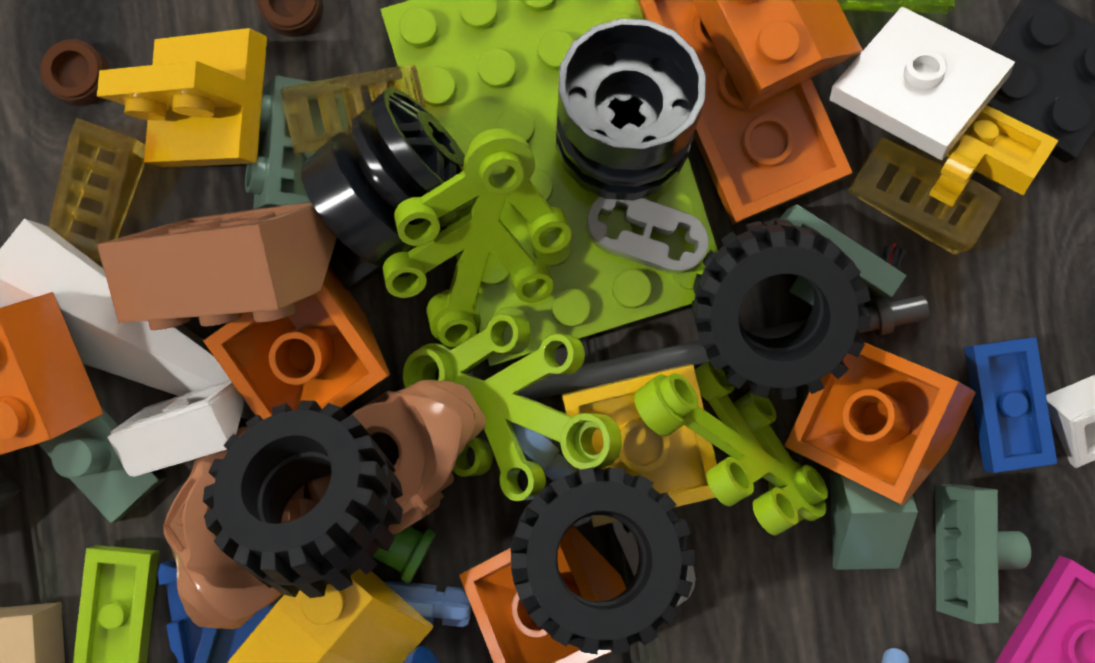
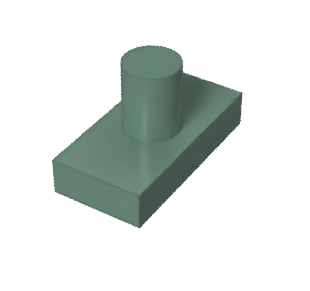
[779,204,907,308]
[38,407,167,524]
[935,484,1031,624]

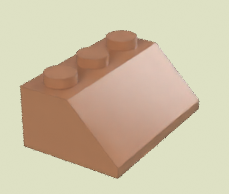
[97,202,337,330]

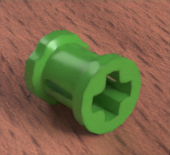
[372,526,437,584]

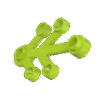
[383,128,572,347]
[403,314,622,501]
[634,360,828,536]

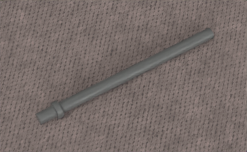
[519,296,930,400]

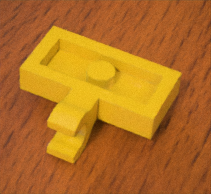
[929,105,1059,207]

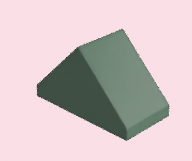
[830,469,918,570]

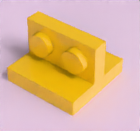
[97,28,267,168]
[562,364,717,527]

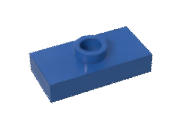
[964,337,1057,473]

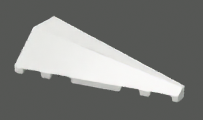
[0,219,256,420]

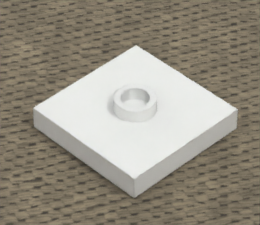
[830,7,1015,160]

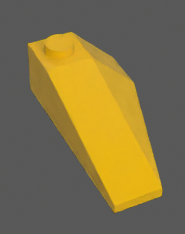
[227,569,433,663]

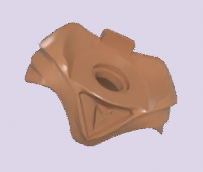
[307,380,486,535]
[163,426,317,629]

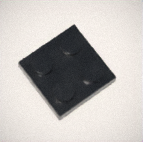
[987,0,1095,163]

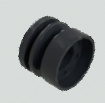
[555,18,705,201]
[301,87,474,269]

